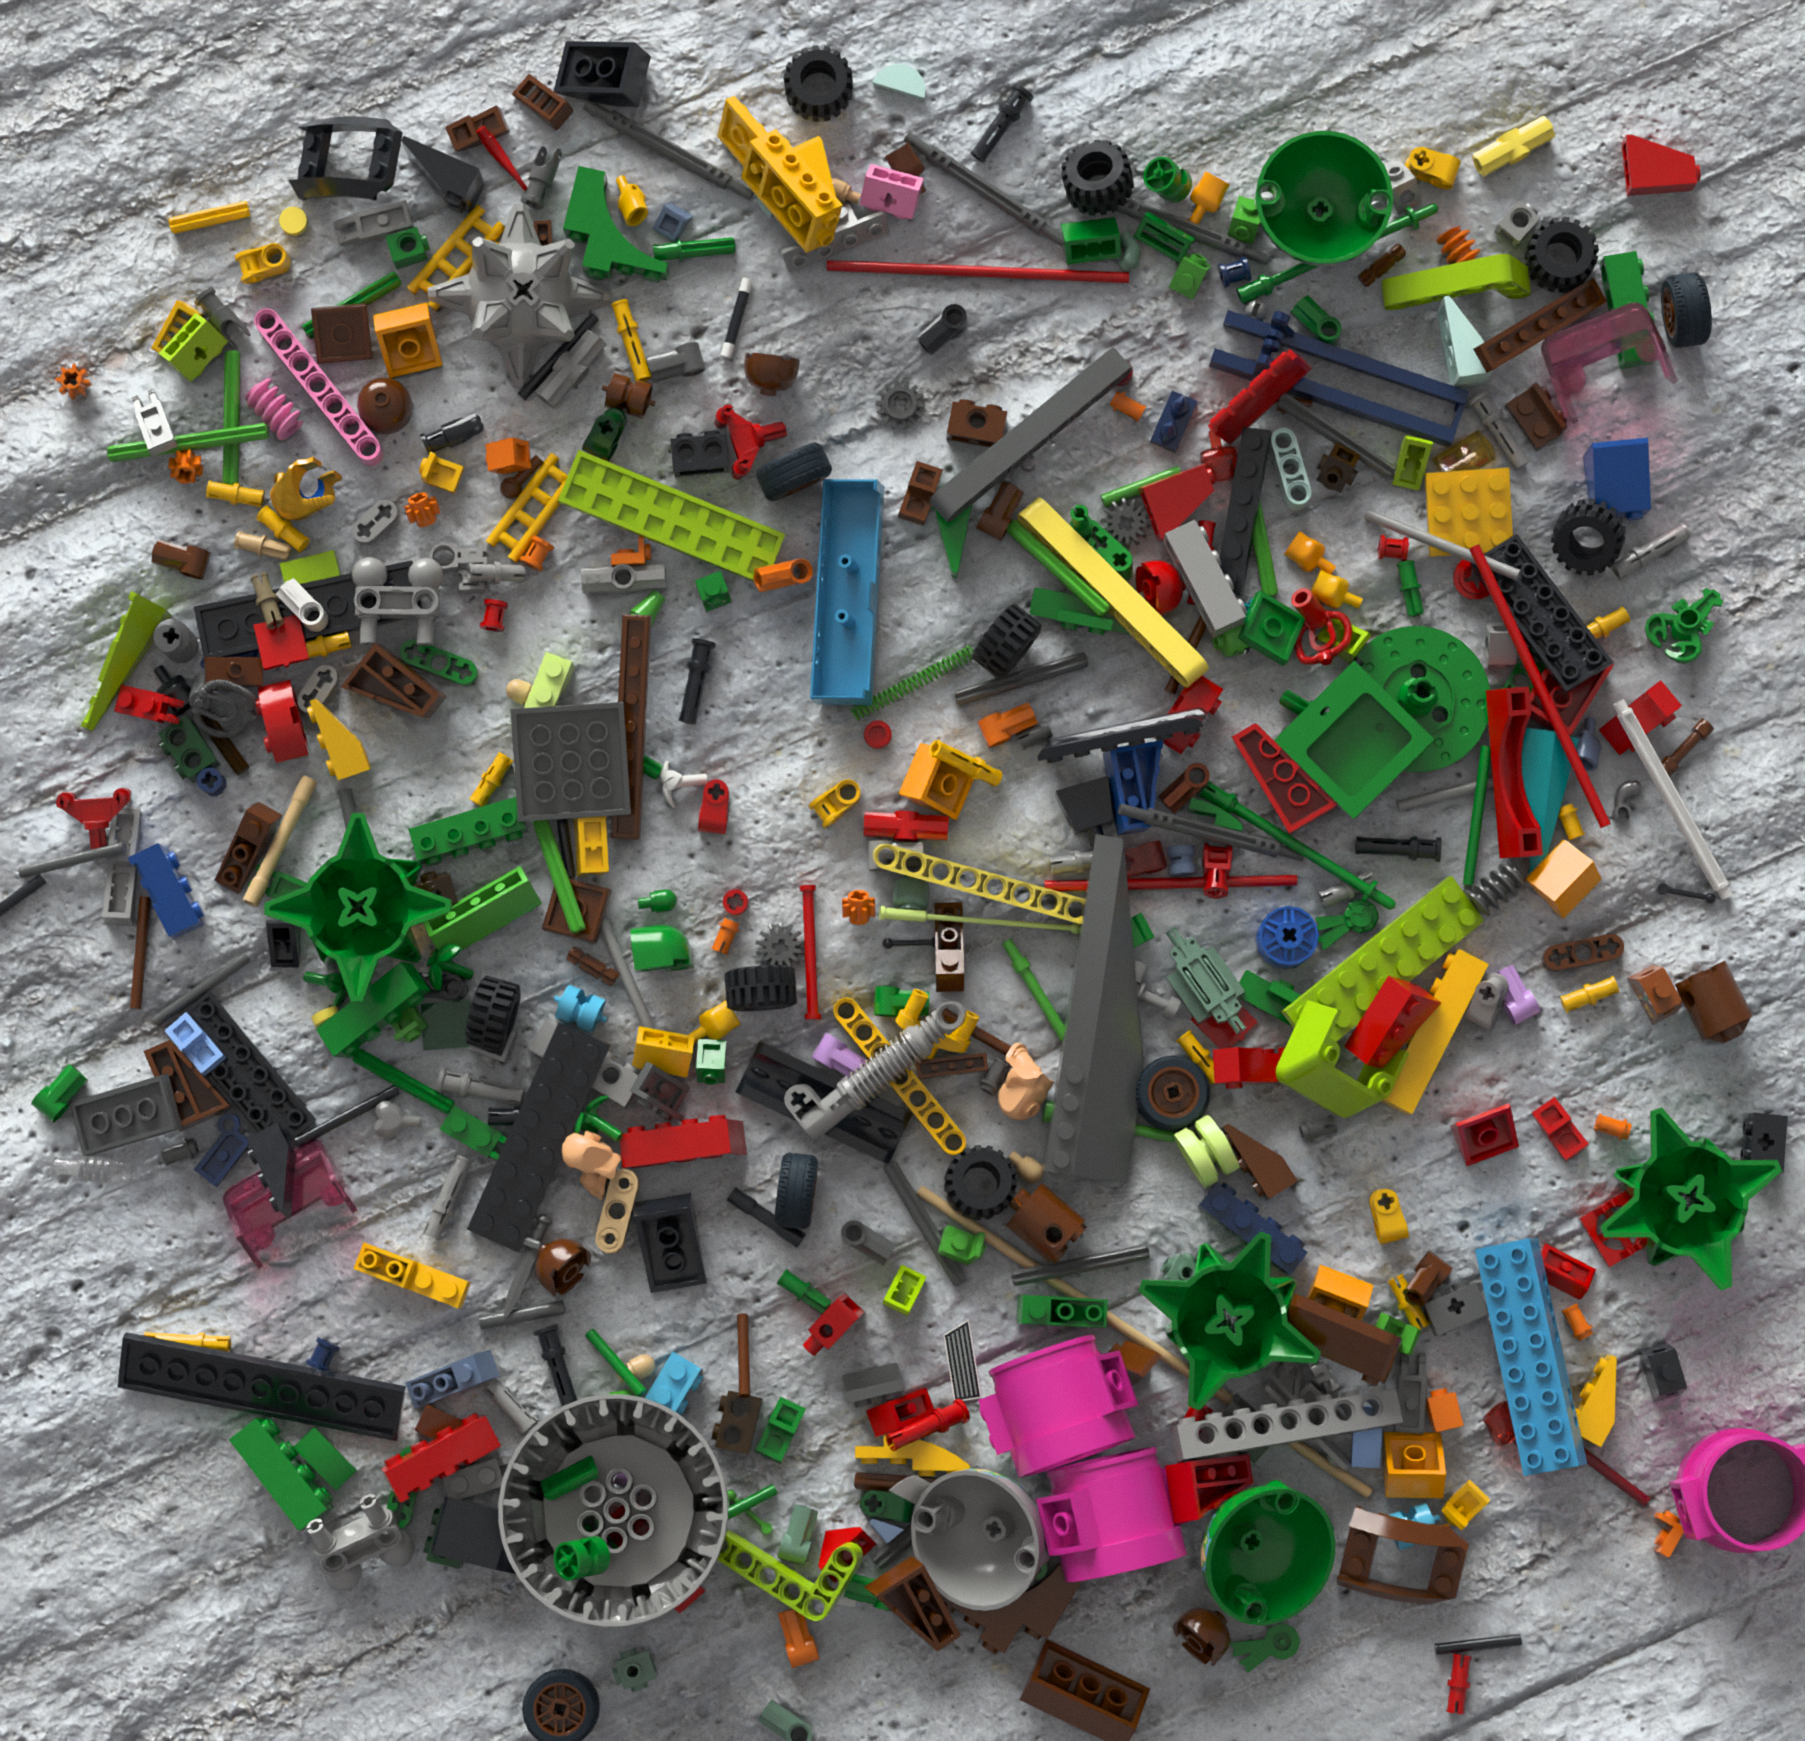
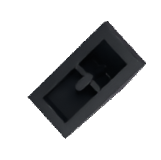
[266,920,301,968]

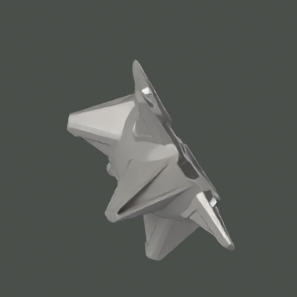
[428,203,611,388]

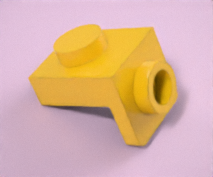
[419,452,464,494]
[1441,1479,1490,1530]

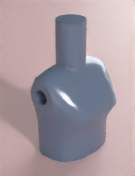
[1574,717,1601,771]

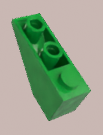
[1016,1295,1108,1328]

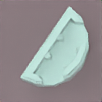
[873,64,926,101]

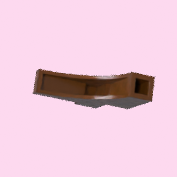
[939,1563,1082,1654]

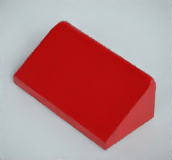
[1541,1243,1596,1300]

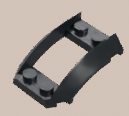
[288,116,403,201]

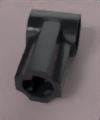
[916,304,967,356]
[419,972,468,1002]

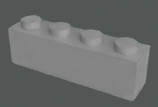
[1163,520,1247,638]

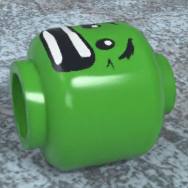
[1212,625,1252,658]

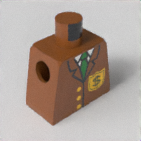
[1627,965,1682,1025]

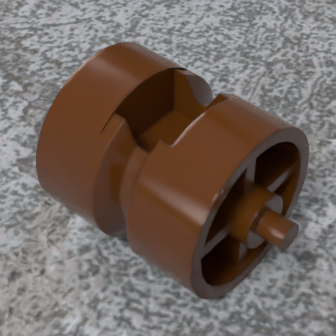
[602,373,656,419]

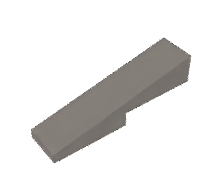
[102,809,142,926]

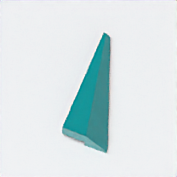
[1522,728,1579,874]

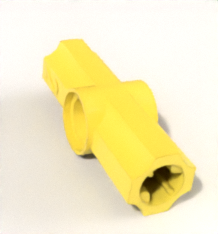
[1472,116,1556,177]

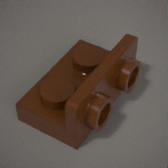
[1505,382,1567,451]

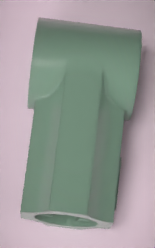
[777,1504,819,1566]
[757,1699,814,1741]

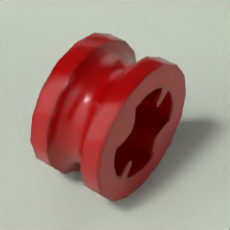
[723,889,749,915]

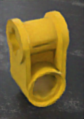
[1405,146,1461,190]
[234,243,291,284]
[808,779,862,829]
[1369,1189,1409,1245]

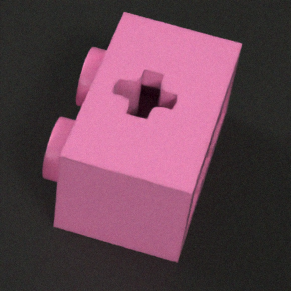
[859,164,924,219]

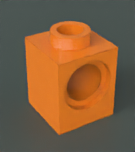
[486,437,531,475]
[1425,1388,1464,1432]

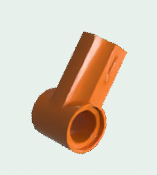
[753,559,813,592]
[977,702,1038,748]
[778,1609,820,1668]

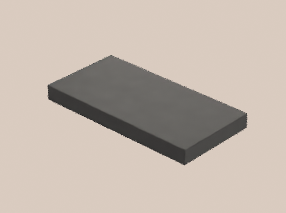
[69,1074,183,1157]

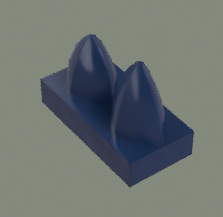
[1150,390,1197,453]

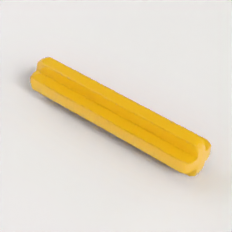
[169,201,250,234]

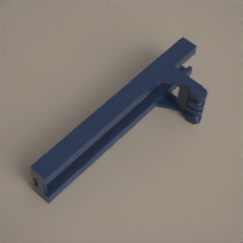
[1209,310,1470,448]

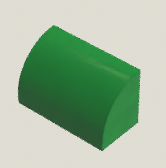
[1061,217,1121,265]

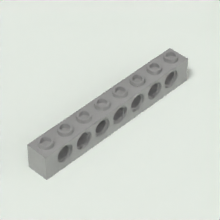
[1170,1385,1403,1463]

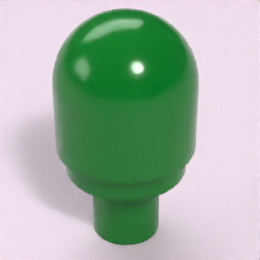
[637,889,677,913]

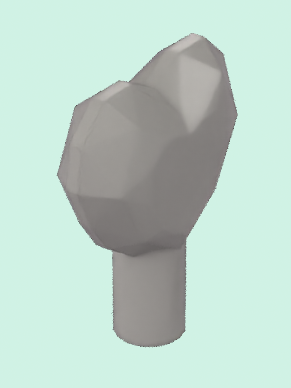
[374,1101,421,1138]

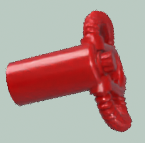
[1291,588,1352,665]

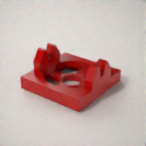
[1578,1190,1647,1268]

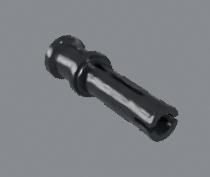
[970,84,1034,163]
[678,638,716,725]
[1355,836,1442,862]
[533,1324,577,1407]

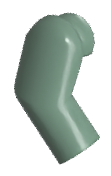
[1119,230,1141,272]

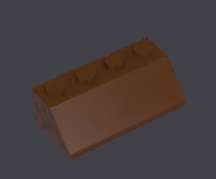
[1019,1639,1150,1741]

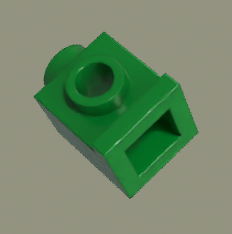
[695,571,732,612]

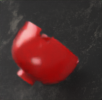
[1135,560,1186,615]

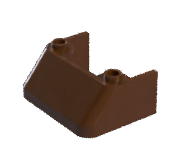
[1287,1294,1402,1386]

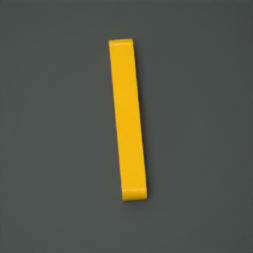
[834,998,966,1156]

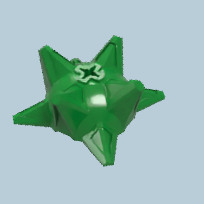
[264,813,452,1002]
[1600,1107,1782,1291]
[1138,1232,1321,1410]

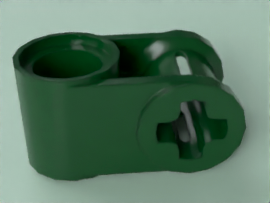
[582,408,627,462]
[859,1490,914,1523]

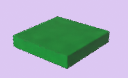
[1238,590,1305,666]

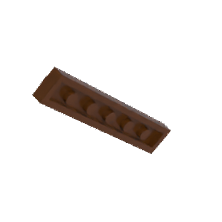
[1473,277,1607,373]

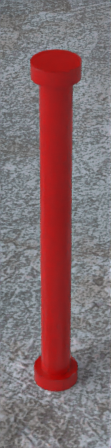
[799,885,821,1021]

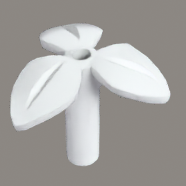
[661,761,708,808]

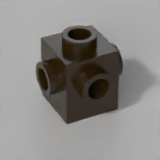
[1316,442,1361,493]
[415,871,458,904]

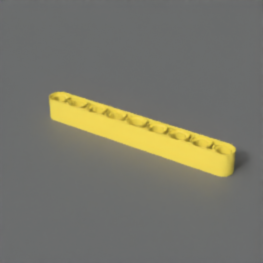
[1017,497,1209,688]
[872,844,1085,924]

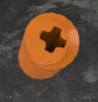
[1436,226,1481,264]

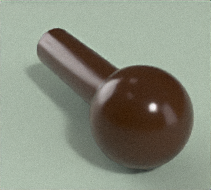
[500,455,544,499]

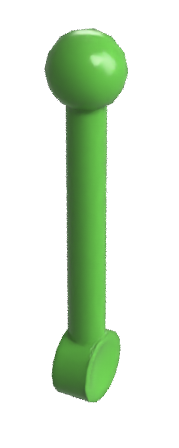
[727,1490,772,1534]

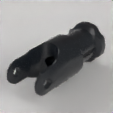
[420,414,484,455]

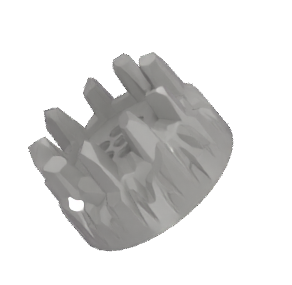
[498,1394,729,1627]

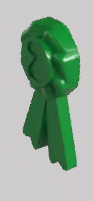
[1315,899,1379,950]
[1230,1623,1300,1673]

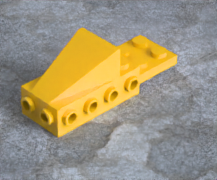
[717,96,843,253]

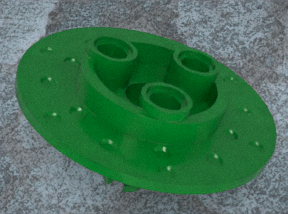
[1356,626,1490,773]

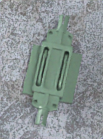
[1166,927,1246,1035]

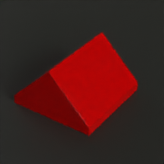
[1450,1103,1519,1166]

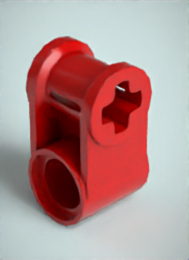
[698,779,729,835]

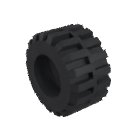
[784,45,853,122]
[1061,140,1134,216]
[1525,217,1599,293]
[1551,499,1626,576]
[972,603,1042,679]
[724,965,797,1012]
[465,976,521,1053]
[944,1145,1017,1221]

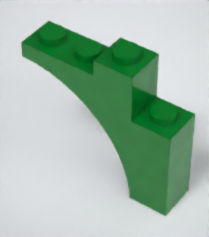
[563,166,669,282]

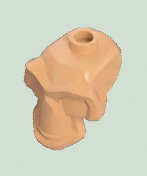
[998,1043,1054,1121]
[562,1130,621,1201]

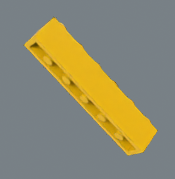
[1381,949,1489,1116]

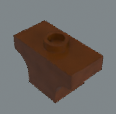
[204,657,263,691]

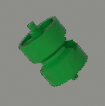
[1143,157,1192,203]
[554,1536,610,1581]

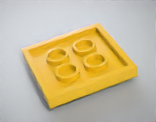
[1424,468,1513,557]

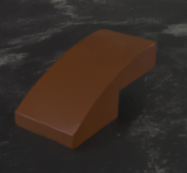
[445,105,510,152]
[898,461,943,526]

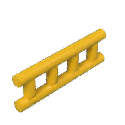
[406,205,505,312]
[485,453,568,563]

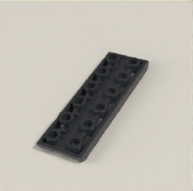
[1470,534,1613,693]
[1037,707,1209,763]
[166,991,316,1142]
[735,1041,913,1164]

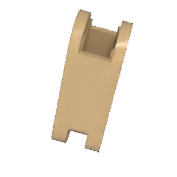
[595,1169,640,1254]

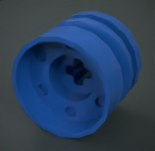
[1255,906,1319,970]

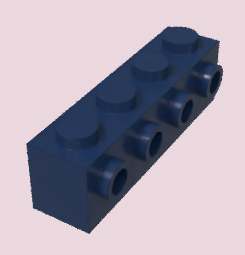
[1197,1182,1308,1276]

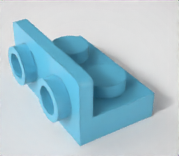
[645,1352,704,1415]

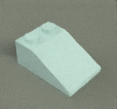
[1436,296,1492,389]

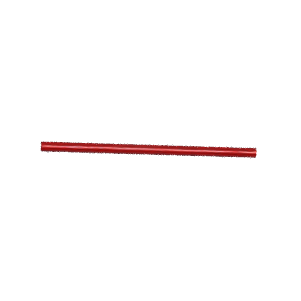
[1044,875,1297,891]

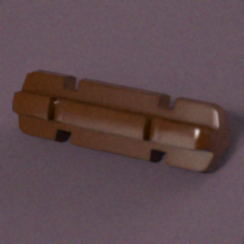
[1358,244,1406,287]
[566,947,619,987]

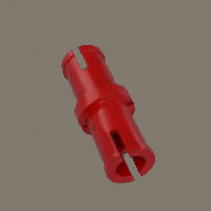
[1446,1653,1472,1714]

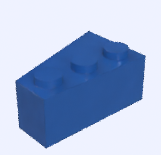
[1102,740,1164,836]
[128,843,205,939]

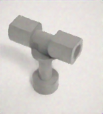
[1134,959,1182,1021]

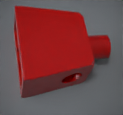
[803,1292,865,1356]

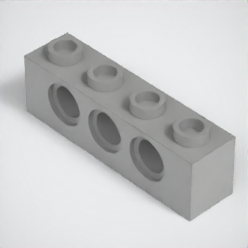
[528,1019,641,1109]

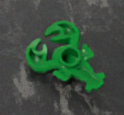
[1644,588,1723,664]

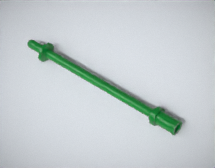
[1236,203,1438,305]
[1200,781,1396,910]

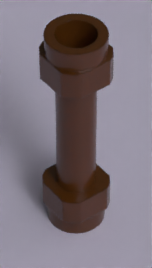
[1661,718,1714,777]

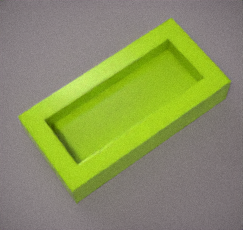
[280,550,341,584]

